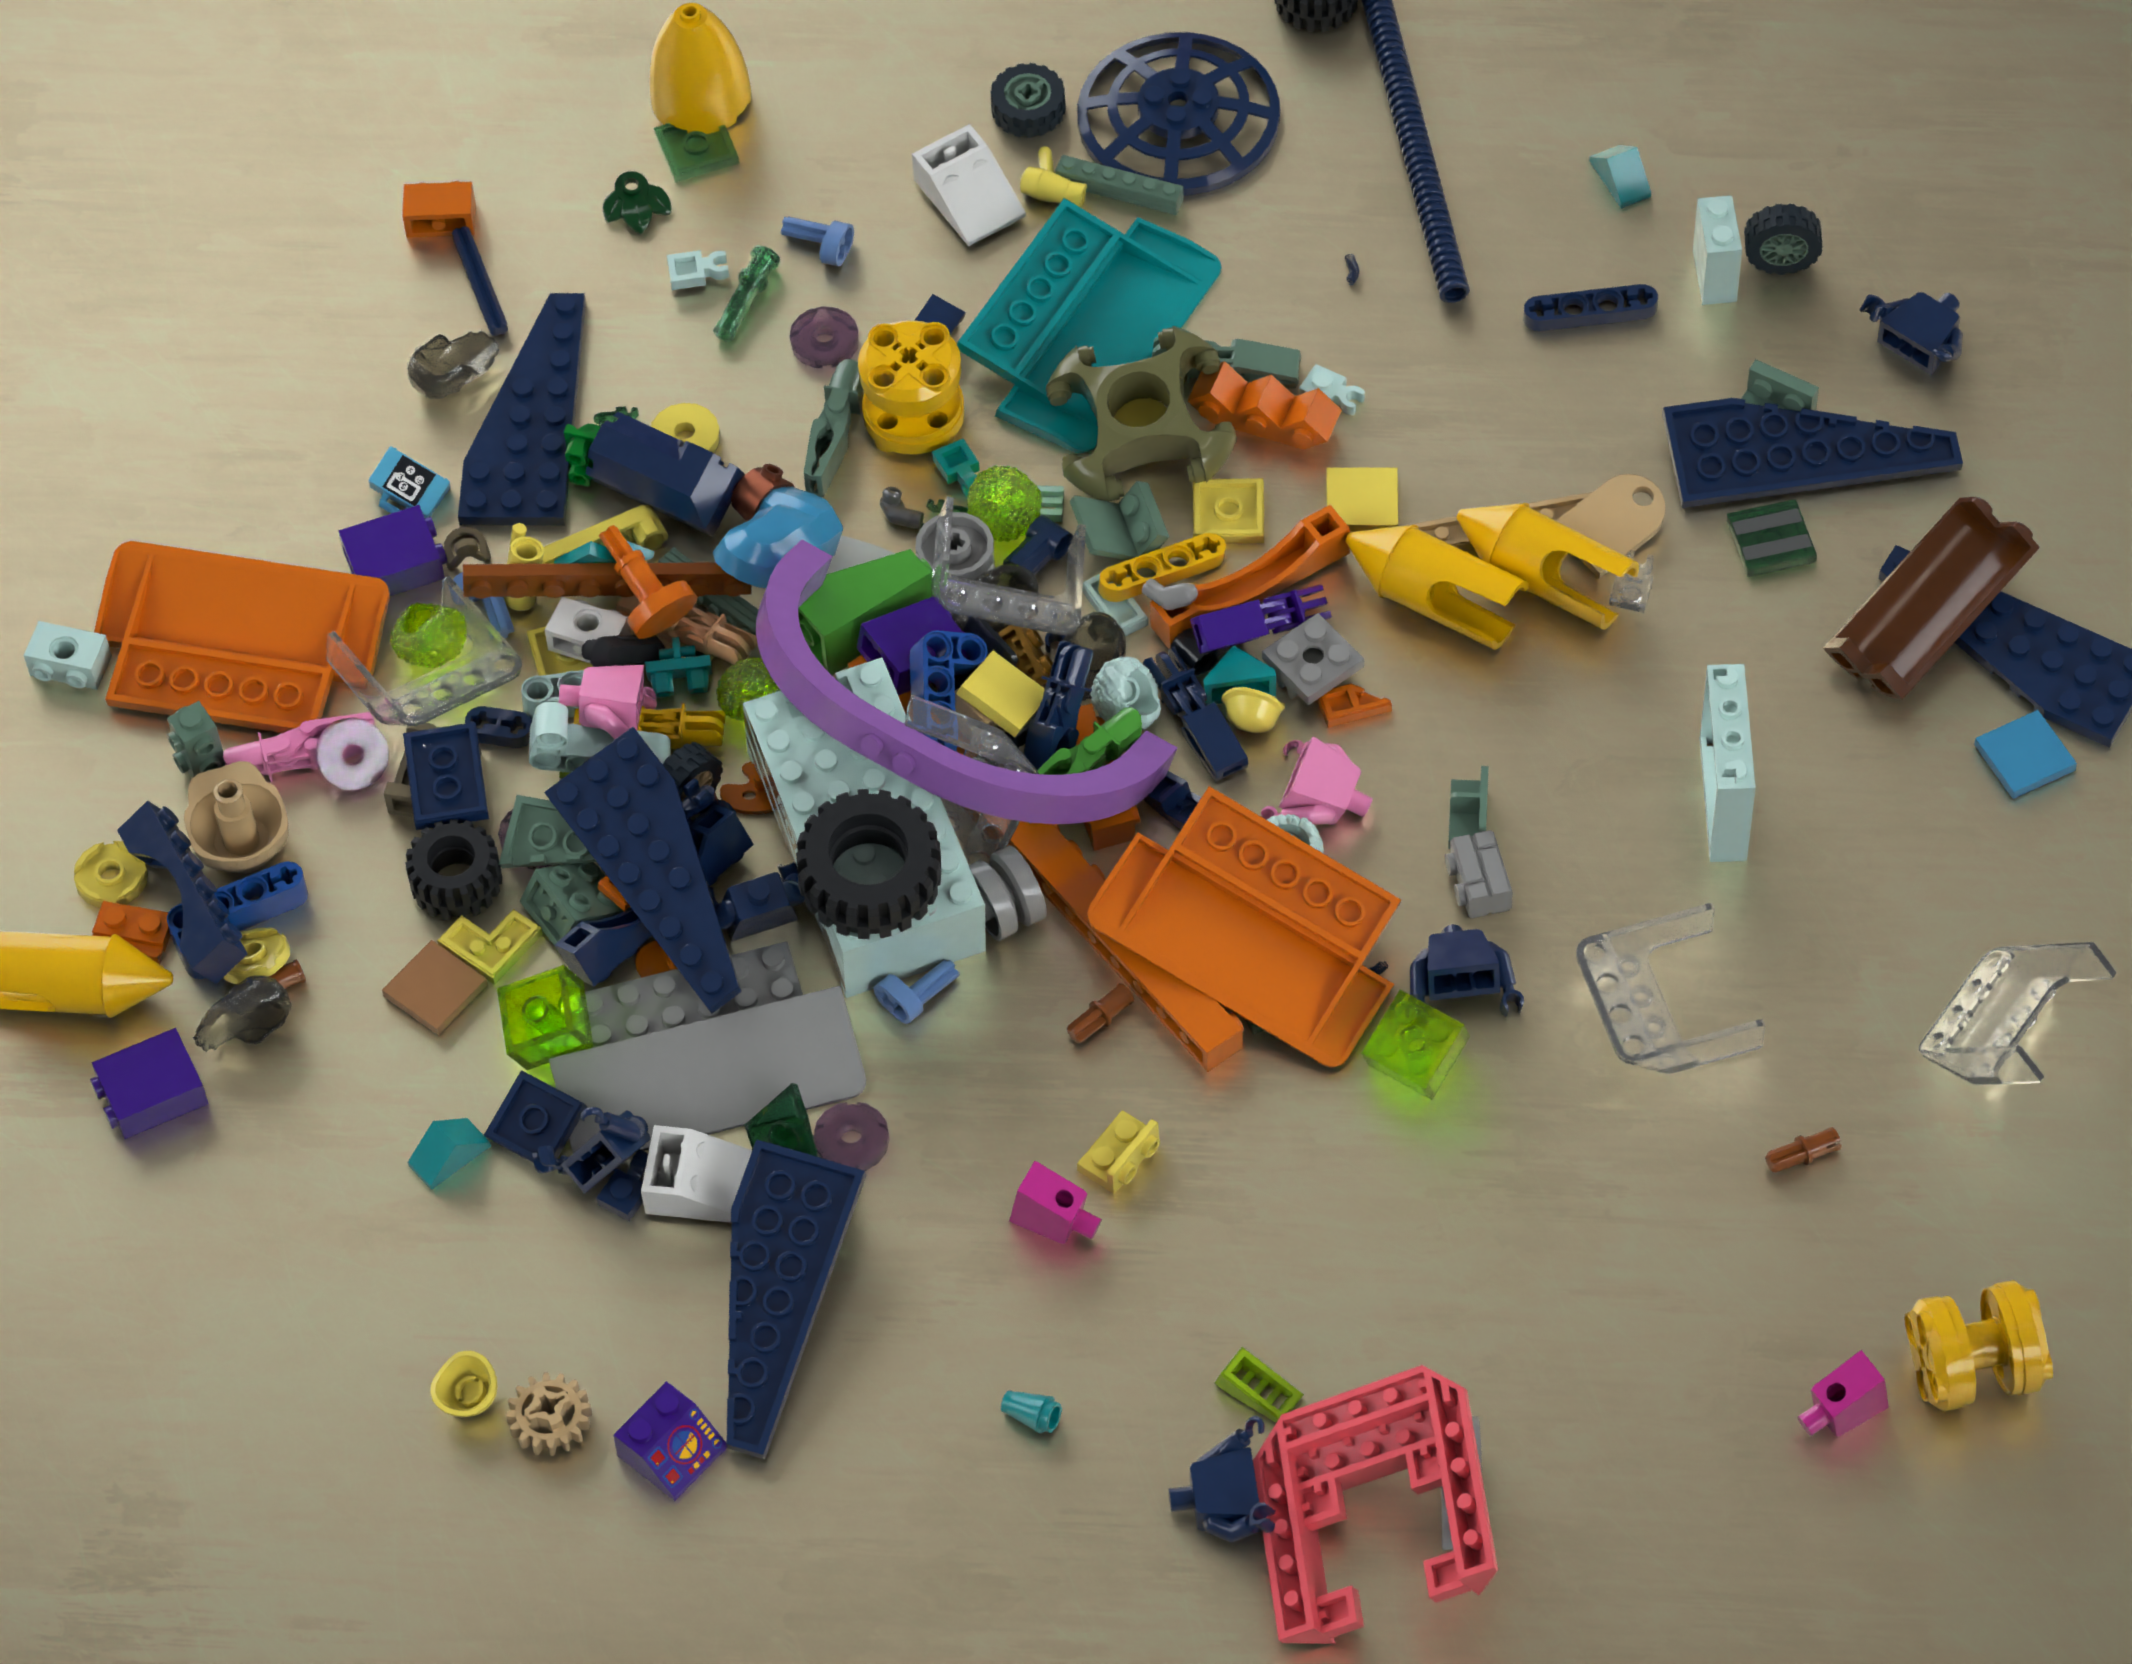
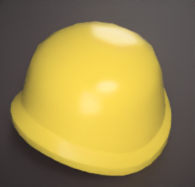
[1221,687,1285,733]
[430,1351,497,1417]

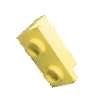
[1077,1110,1160,1194]

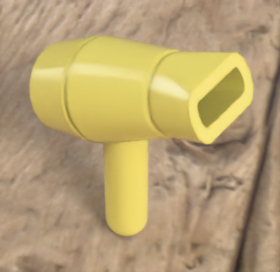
[1020,146,1087,208]

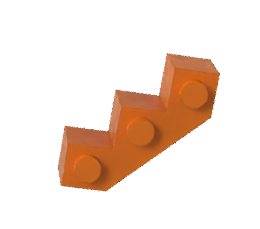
[1187,361,1342,450]

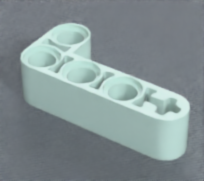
[529,702,671,773]

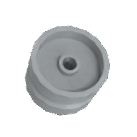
[915,512,995,604]
[969,845,1047,941]

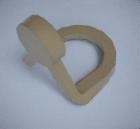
[444,527,491,569]

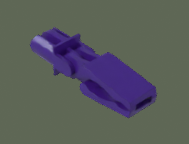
[1190,584,1332,654]

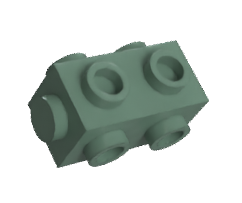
[167,701,225,778]

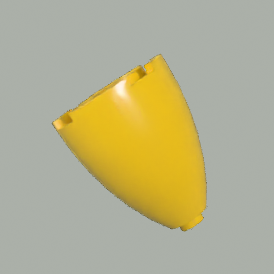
[649,3,751,136]

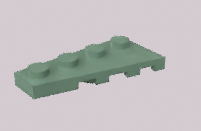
[499,795,596,868]

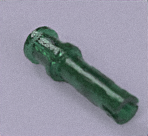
[713,245,780,342]

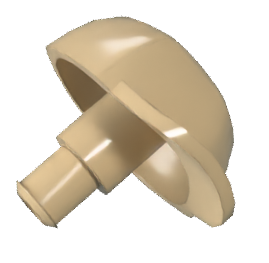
[184,761,288,873]

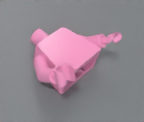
[559,665,657,739]
[1261,737,1373,825]

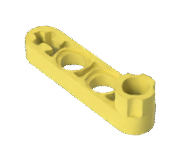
[543,505,668,564]

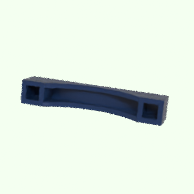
[117,801,247,984]
[555,804,754,986]

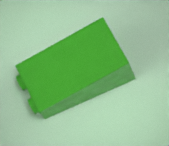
[798,549,936,675]

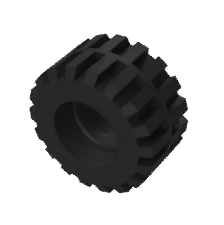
[1275,0,1358,32]
[405,819,502,921]

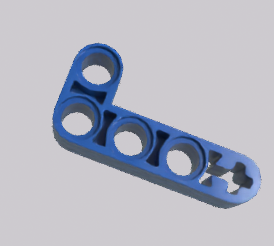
[910,630,988,752]
[166,861,308,979]

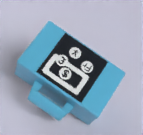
[368,446,451,518]

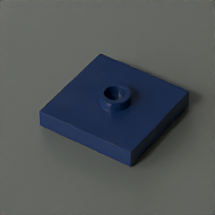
[483,1070,587,1163]

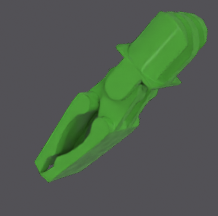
[1028,707,1142,824]

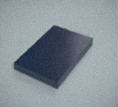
[403,722,489,831]

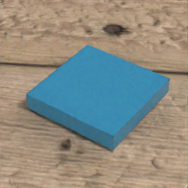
[1974,710,2077,799]

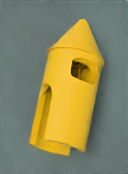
[1456,503,1639,630]
[1345,524,1529,650]
[0,931,173,1018]

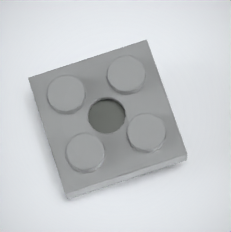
[1262,613,1364,705]

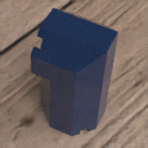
[586,412,745,537]

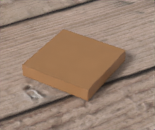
[382,940,488,1036]

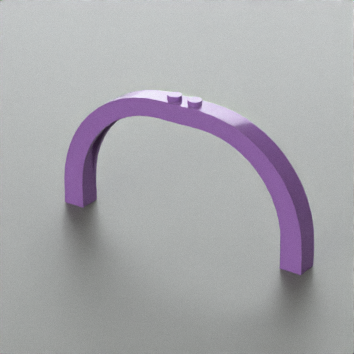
[756,540,1177,824]

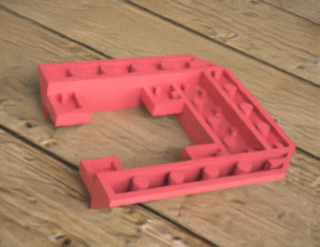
[1253,1365,1498,1644]

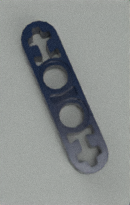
[1523,284,1658,331]

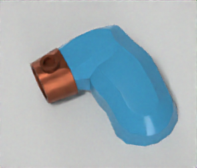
[712,464,843,588]

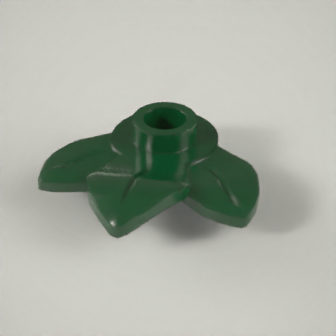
[603,171,671,235]

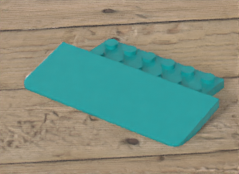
[957,198,1221,453]

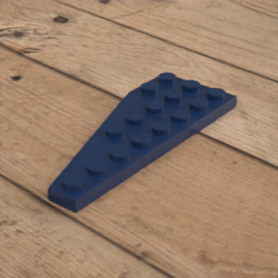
[1662,398,1963,508]

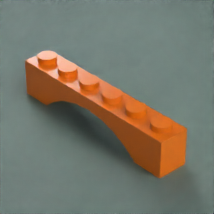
[1150,505,1350,649]

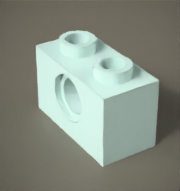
[24,621,112,690]

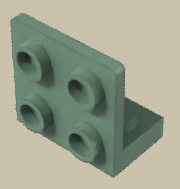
[1741,359,1819,412]
[1070,481,1169,560]
[519,862,630,949]

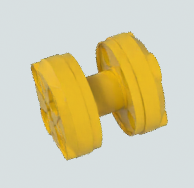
[858,320,965,454]
[1904,1280,2053,1412]

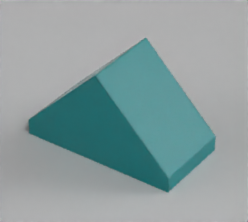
[1589,145,1652,209]
[1203,645,1276,705]
[408,1118,491,1190]

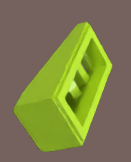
[1214,1347,1304,1423]

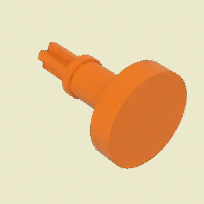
[599,525,697,639]

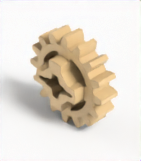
[506,1372,592,1456]

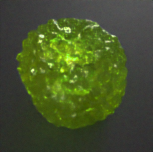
[967,465,1043,542]
[389,602,467,668]
[716,657,781,722]

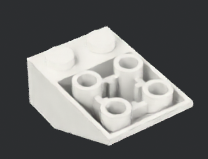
[912,124,1026,246]
[641,1125,752,1223]

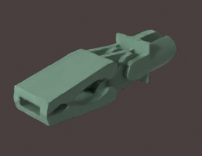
[1152,338,1301,389]
[804,359,863,497]

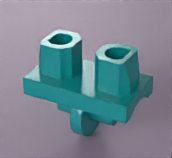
[645,637,713,698]

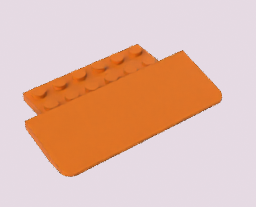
[94,541,390,733]
[1087,786,1401,1068]

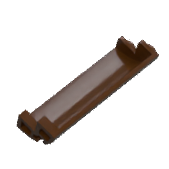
[1823,497,2040,700]

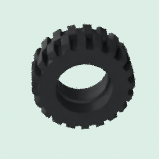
[796,789,941,939]

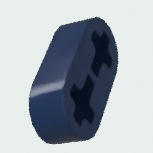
[465,706,532,748]

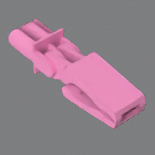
[223,712,379,782]

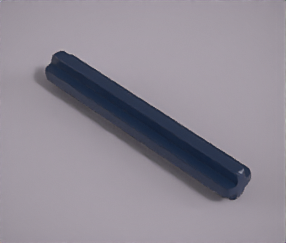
[452,226,508,337]

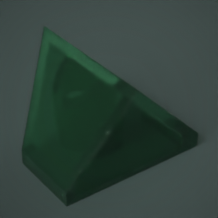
[744,1083,818,1157]

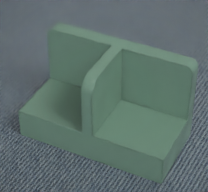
[1448,766,1489,849]

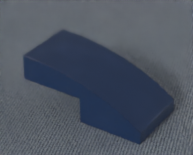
[1143,771,1202,829]

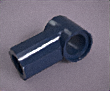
[1003,515,1073,584]

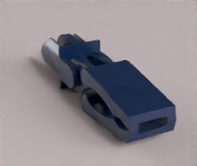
[1020,640,1094,774]
[1143,646,1249,782]

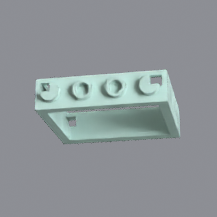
[1699,664,1756,862]

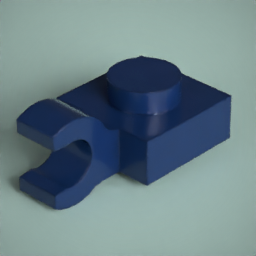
[596,1149,648,1222]

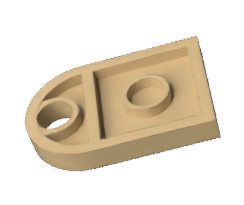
[1556,474,1666,579]

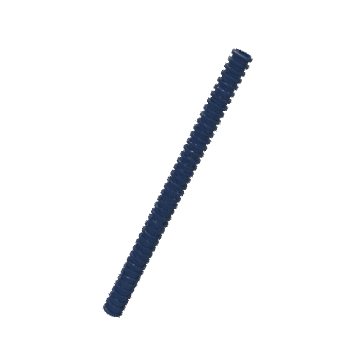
[1362,0,1470,303]

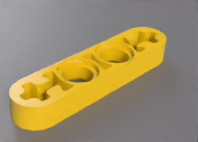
[1098,533,1226,602]

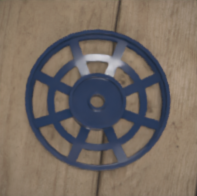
[1077,32,1280,196]

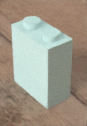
[1693,195,1742,305]

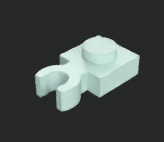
[667,250,729,290]
[1299,364,1365,415]

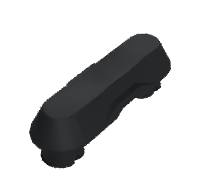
[581,634,665,667]

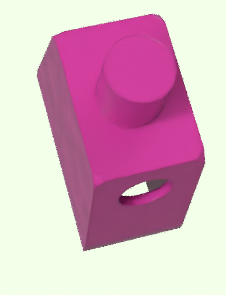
[1009,1161,1102,1244]
[1797,1350,1889,1437]

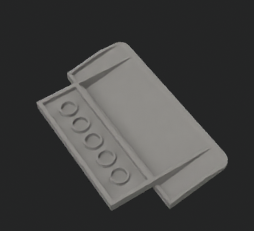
[549,941,866,1153]

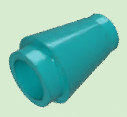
[1001,1390,1062,1434]

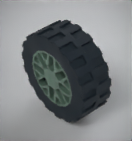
[990,63,1066,138]
[1744,204,1823,275]

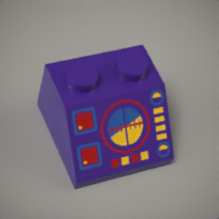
[613,1381,728,1501]

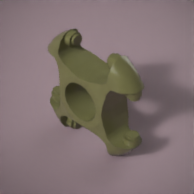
[1046,325,1237,502]

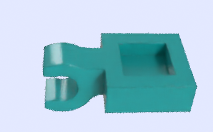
[932,438,982,502]

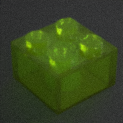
[497,965,594,1070]
[1361,990,1471,1100]

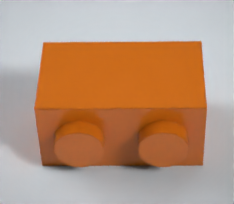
[402,181,476,238]

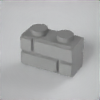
[1445,830,1513,918]

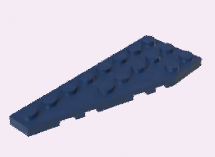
[458,293,586,526]
[1879,545,2132,748]
[544,727,742,1014]
[726,1139,866,1459]

